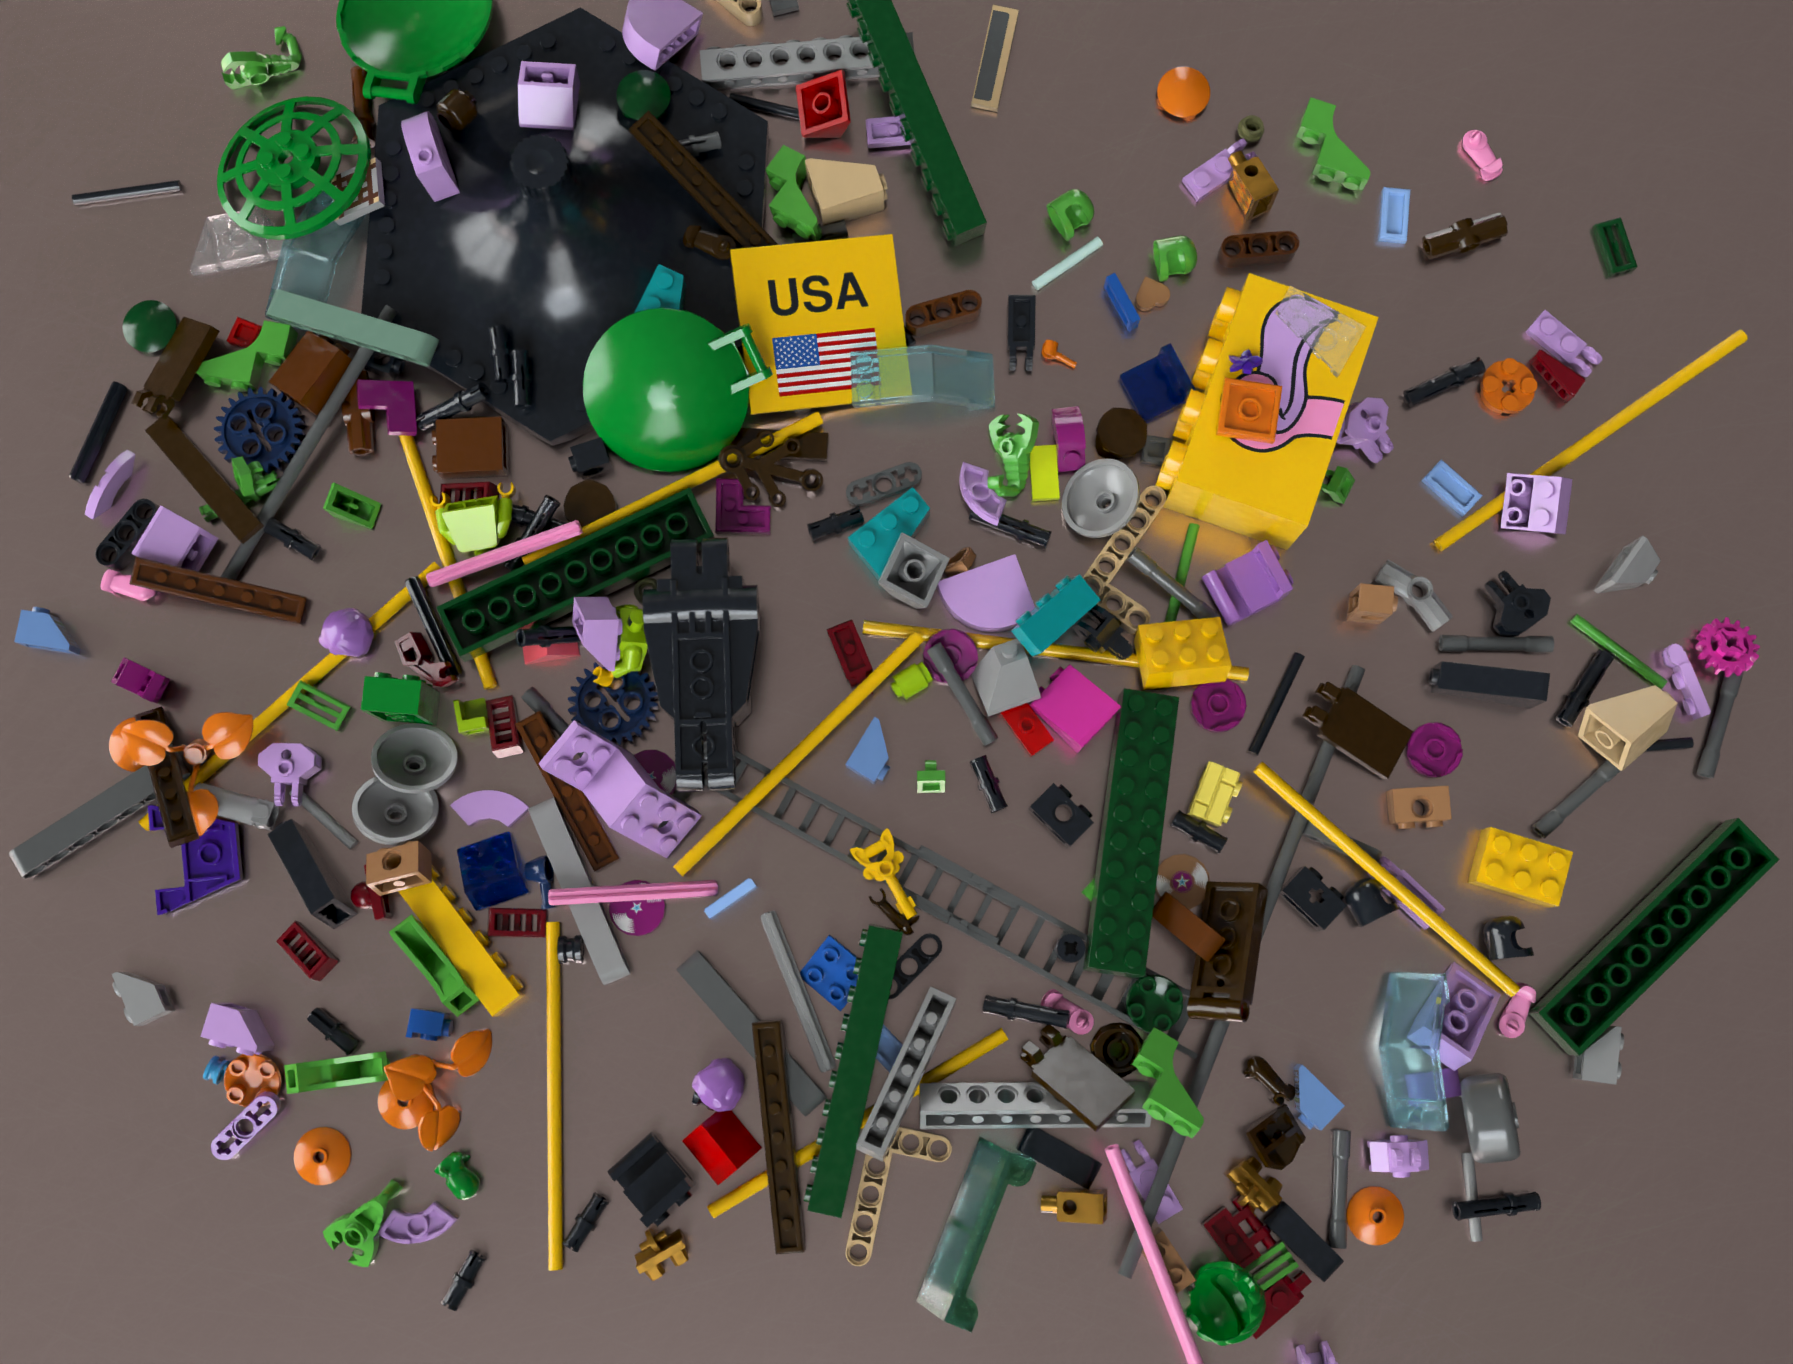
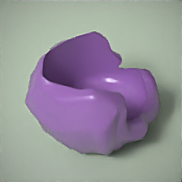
[319,608,374,657]
[692,1058,745,1112]

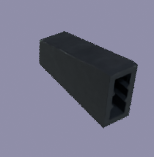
[1429,661,1550,709]
[267,819,358,929]

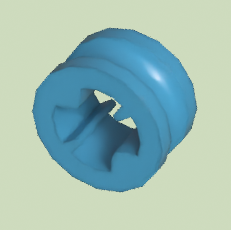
[203,1055,230,1085]

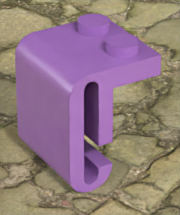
[1202,540,1293,626]

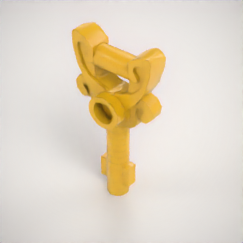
[850,828,917,920]

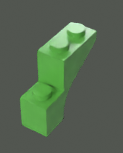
[1296,97,1370,191]
[765,145,822,241]
[196,320,298,392]
[389,914,479,1017]
[1132,1027,1204,1138]
[284,1051,390,1094]

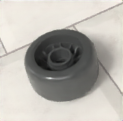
[1460,1073,1521,1164]

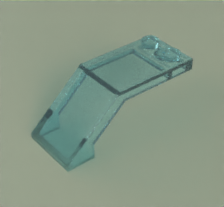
[265,191,366,334]
[850,345,996,410]
[1379,972,1450,1131]

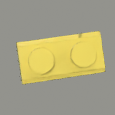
[1186,761,1243,827]

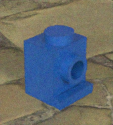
[406,1008,453,1041]

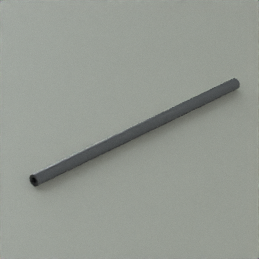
[221,305,398,580]

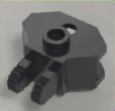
[1484,570,1551,636]
[1073,605,1134,660]

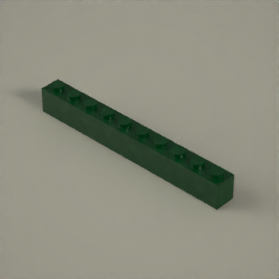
[804,924,903,1218]

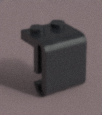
[607,1132,696,1228]

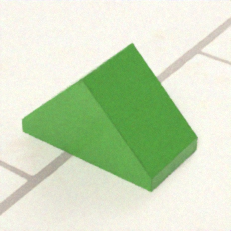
[323,483,381,529]

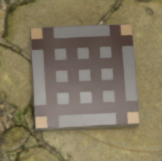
[331,157,385,226]

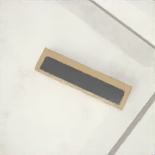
[971,5,1019,112]

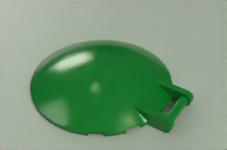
[336,0,494,104]
[583,307,773,472]

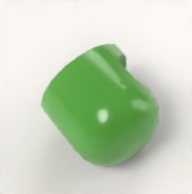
[1046,189,1094,241]
[1153,235,1197,282]

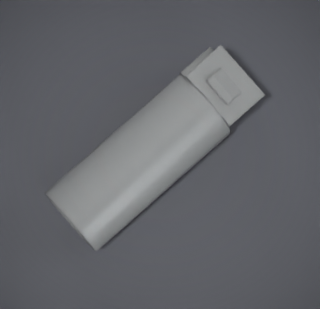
[194,782,280,831]

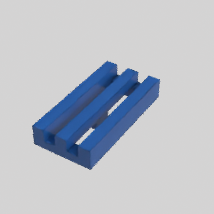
[1104,273,1141,332]

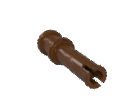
[350,66,376,148]

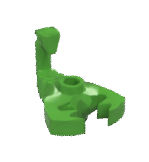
[221,26,302,90]
[988,413,1039,497]
[323,1179,403,1267]

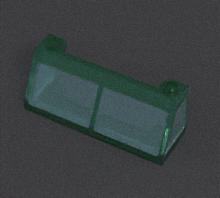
[916,1136,1037,1333]

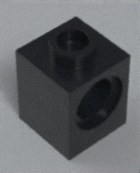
[364,351,406,381]
[568,437,613,479]

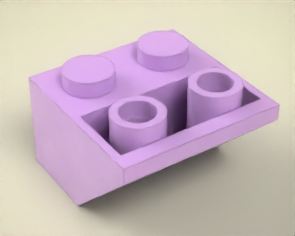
[518,61,580,130]
[1501,473,1572,534]
[131,505,219,572]
[572,597,622,671]
[200,1002,274,1056]

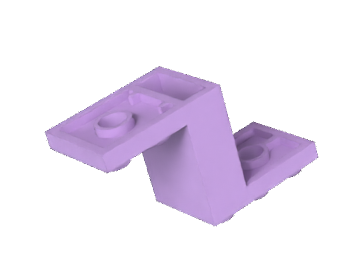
[539,720,702,858]

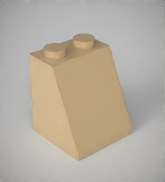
[805,158,888,226]
[1578,685,1678,771]

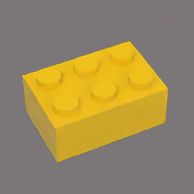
[1134,617,1232,690]
[1467,827,1573,908]

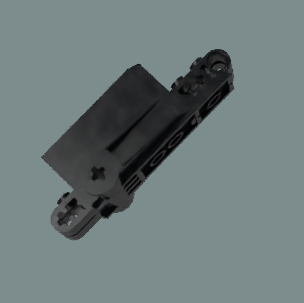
[643,537,760,792]

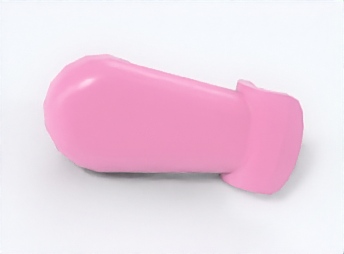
[1462,130,1503,181]
[100,569,156,601]
[1498,982,1536,1038]
[1041,989,1094,1035]

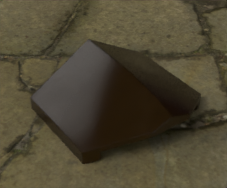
[1246,1104,1306,1170]

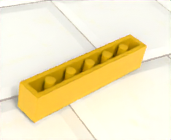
[398,865,525,1017]

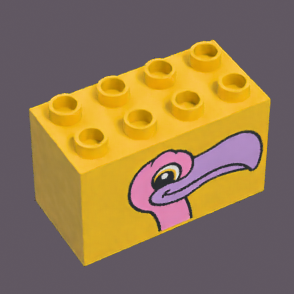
[1155,273,1379,550]

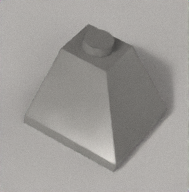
[878,533,950,609]
[1593,535,1661,593]
[971,638,1041,716]

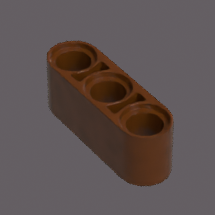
[1218,231,1300,268]
[905,290,982,336]
[1152,891,1226,962]

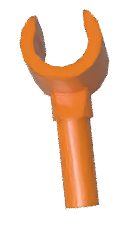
[1041,340,1077,368]

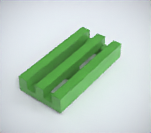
[287,680,351,731]
[1244,1240,1299,1291]

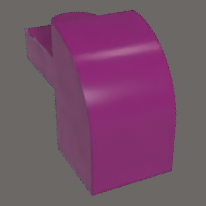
[1051,406,1086,472]
[111,657,170,704]

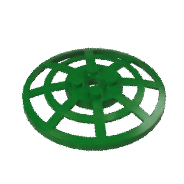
[217,96,371,240]

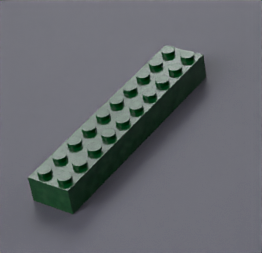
[846,0,987,246]
[436,487,714,662]
[1083,688,1179,979]
[1528,818,1780,1056]

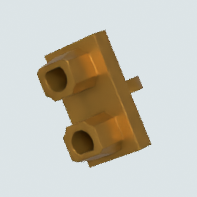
[1226,1157,1283,1213]
[635,1228,689,1281]

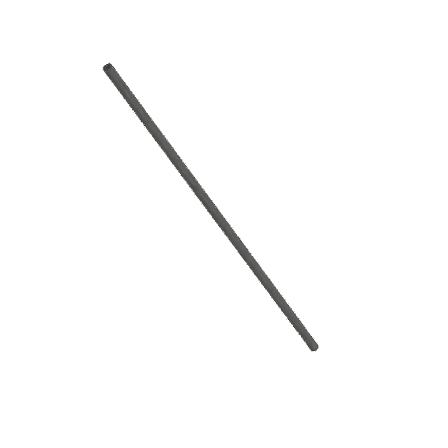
[1118,665,1365,1279]

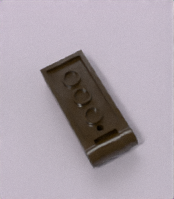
[1187,881,1268,1022]

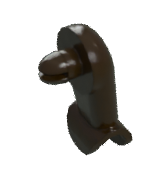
[683,225,736,260]
[869,888,920,935]
[1243,1056,1295,1106]

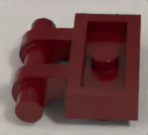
[1202,1194,1276,1268]

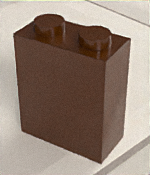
[269,331,352,415]
[432,416,508,480]

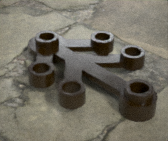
[718,430,823,507]

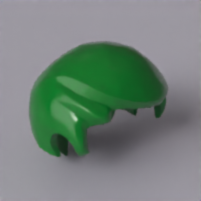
[1184,1261,1266,1346]

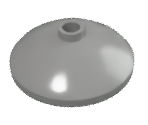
[1062,459,1140,538]
[371,723,457,793]
[352,776,439,845]

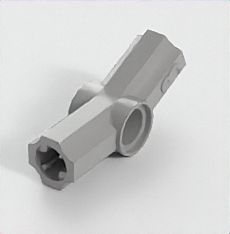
[1375,560,1453,632]

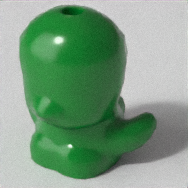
[434,1151,480,1200]

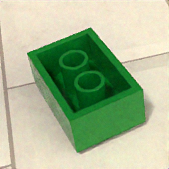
[361,672,440,726]

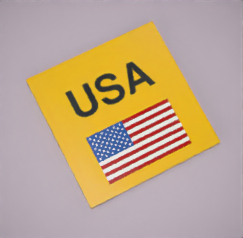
[730,234,913,415]

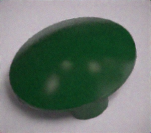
[616,70,671,120]
[123,300,177,354]
[1126,975,1183,1032]

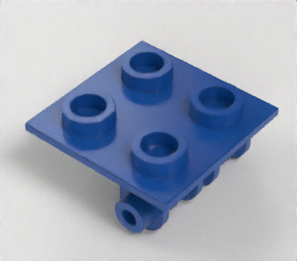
[800,935,858,1012]

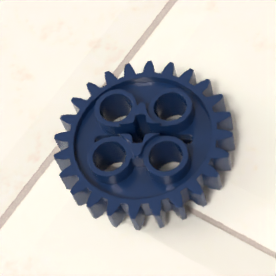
[214,387,306,474]
[568,662,659,748]

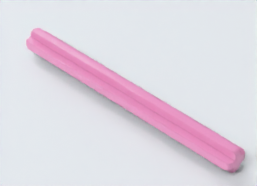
[426,520,583,587]
[548,880,718,905]

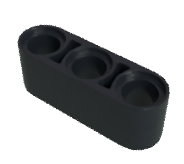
[95,499,160,571]
[889,933,942,999]
[1016,1128,1102,1190]
[1263,1201,1344,1282]

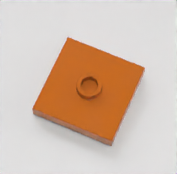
[1216,377,1282,444]

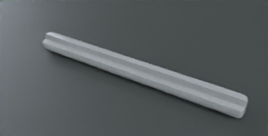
[760,911,836,1072]

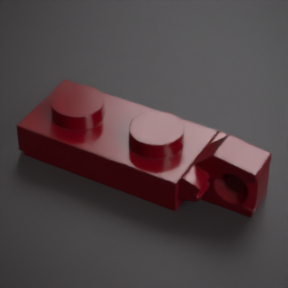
[826,619,873,696]
[1252,1270,1312,1339]

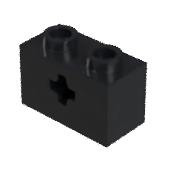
[1280,866,1347,931]

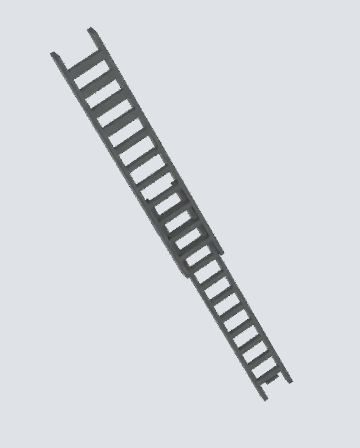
[705,750,1198,1059]

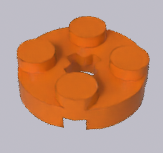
[1479,358,1538,414]

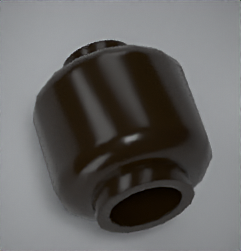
[437,89,478,131]

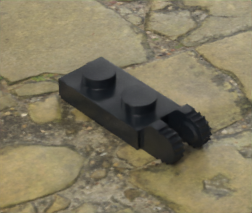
[1007,295,1036,371]

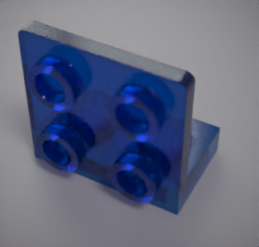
[1119,343,1196,422]
[457,832,529,911]

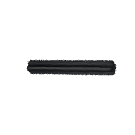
[69,381,128,483]
[405,576,462,677]

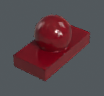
[351,865,392,921]

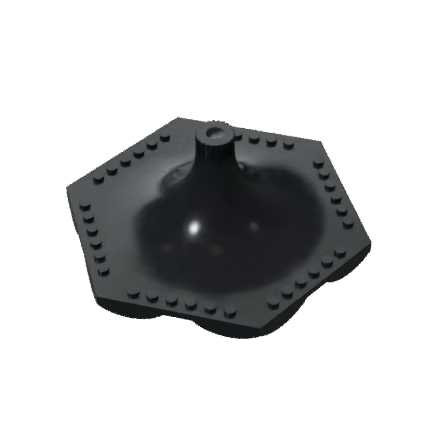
[361,7,769,446]

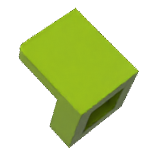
[453,698,489,736]

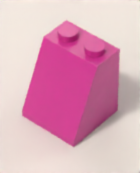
[1030,664,1121,753]

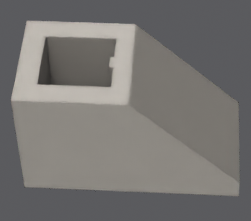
[112,972,175,1026]
[1573,1026,1624,1085]

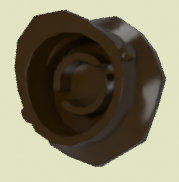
[1095,407,1147,460]
[563,479,616,527]
[1090,1022,1144,1078]

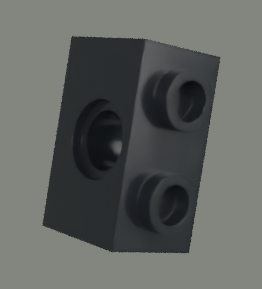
[1029,783,1094,848]

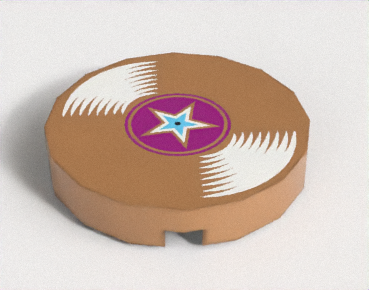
[1155,854,1210,909]

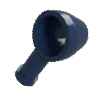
[524,855,555,909]

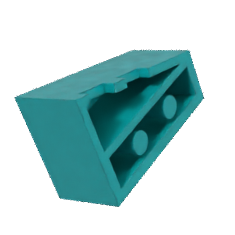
[634,264,686,313]
[848,487,930,581]
[1011,574,1101,657]

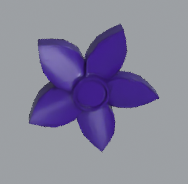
[1229,349,1263,374]

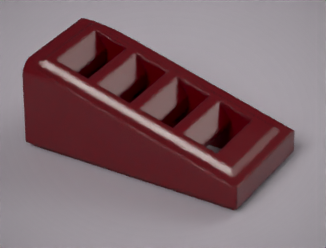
[1529,350,1585,403]
[439,481,499,504]
[486,695,524,758]
[487,907,546,938]
[276,920,338,981]

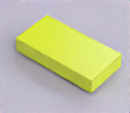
[1029,445,1060,502]

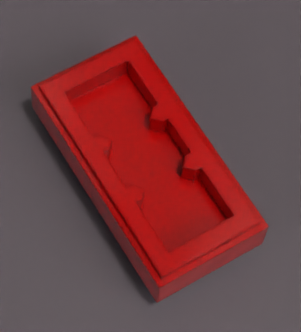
[1000,703,1054,757]

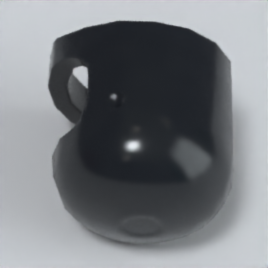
[1344,878,1400,927]
[1483,915,1534,961]

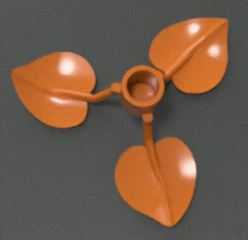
[121,712,253,836]
[384,1029,492,1152]

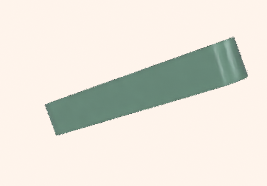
[266,289,439,367]

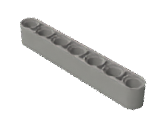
[528,797,631,985]

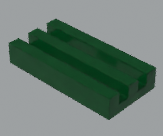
[1592,217,1638,277]

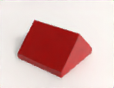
[796,70,851,138]
[682,1110,762,1185]

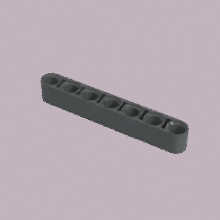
[8,752,191,879]
[676,950,827,1117]

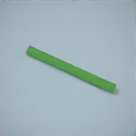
[1165,523,1200,622]
[1570,613,1668,689]

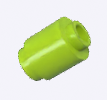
[890,662,933,700]

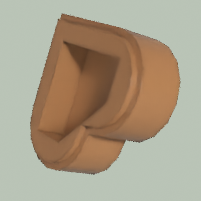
[1135,276,1170,311]
[944,547,976,577]

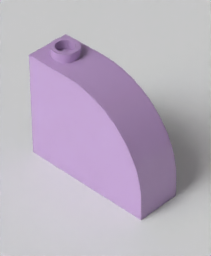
[622,0,703,71]
[401,111,460,202]
[937,554,1035,633]

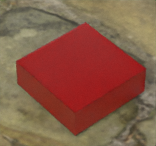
[226,316,262,349]

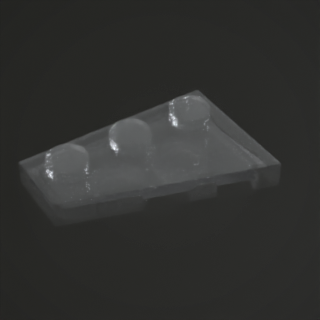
[1275,286,1366,378]

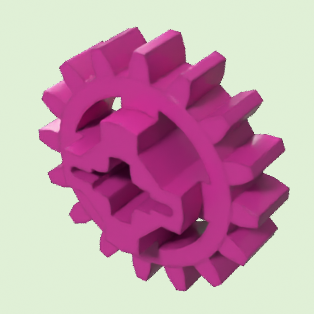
[1695,617,1760,677]

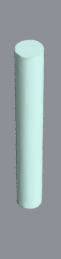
[1032,236,1103,291]

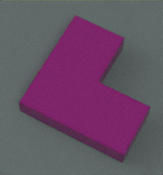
[357,380,417,436]
[715,478,771,534]

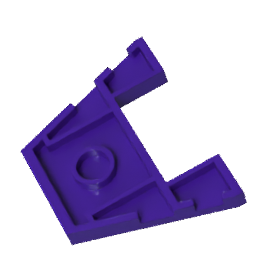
[148,805,243,915]

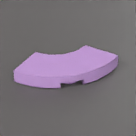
[85,450,135,520]
[959,462,1007,526]
[450,790,529,827]
[379,1201,459,1244]

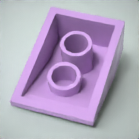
[1407,962,1501,1071]

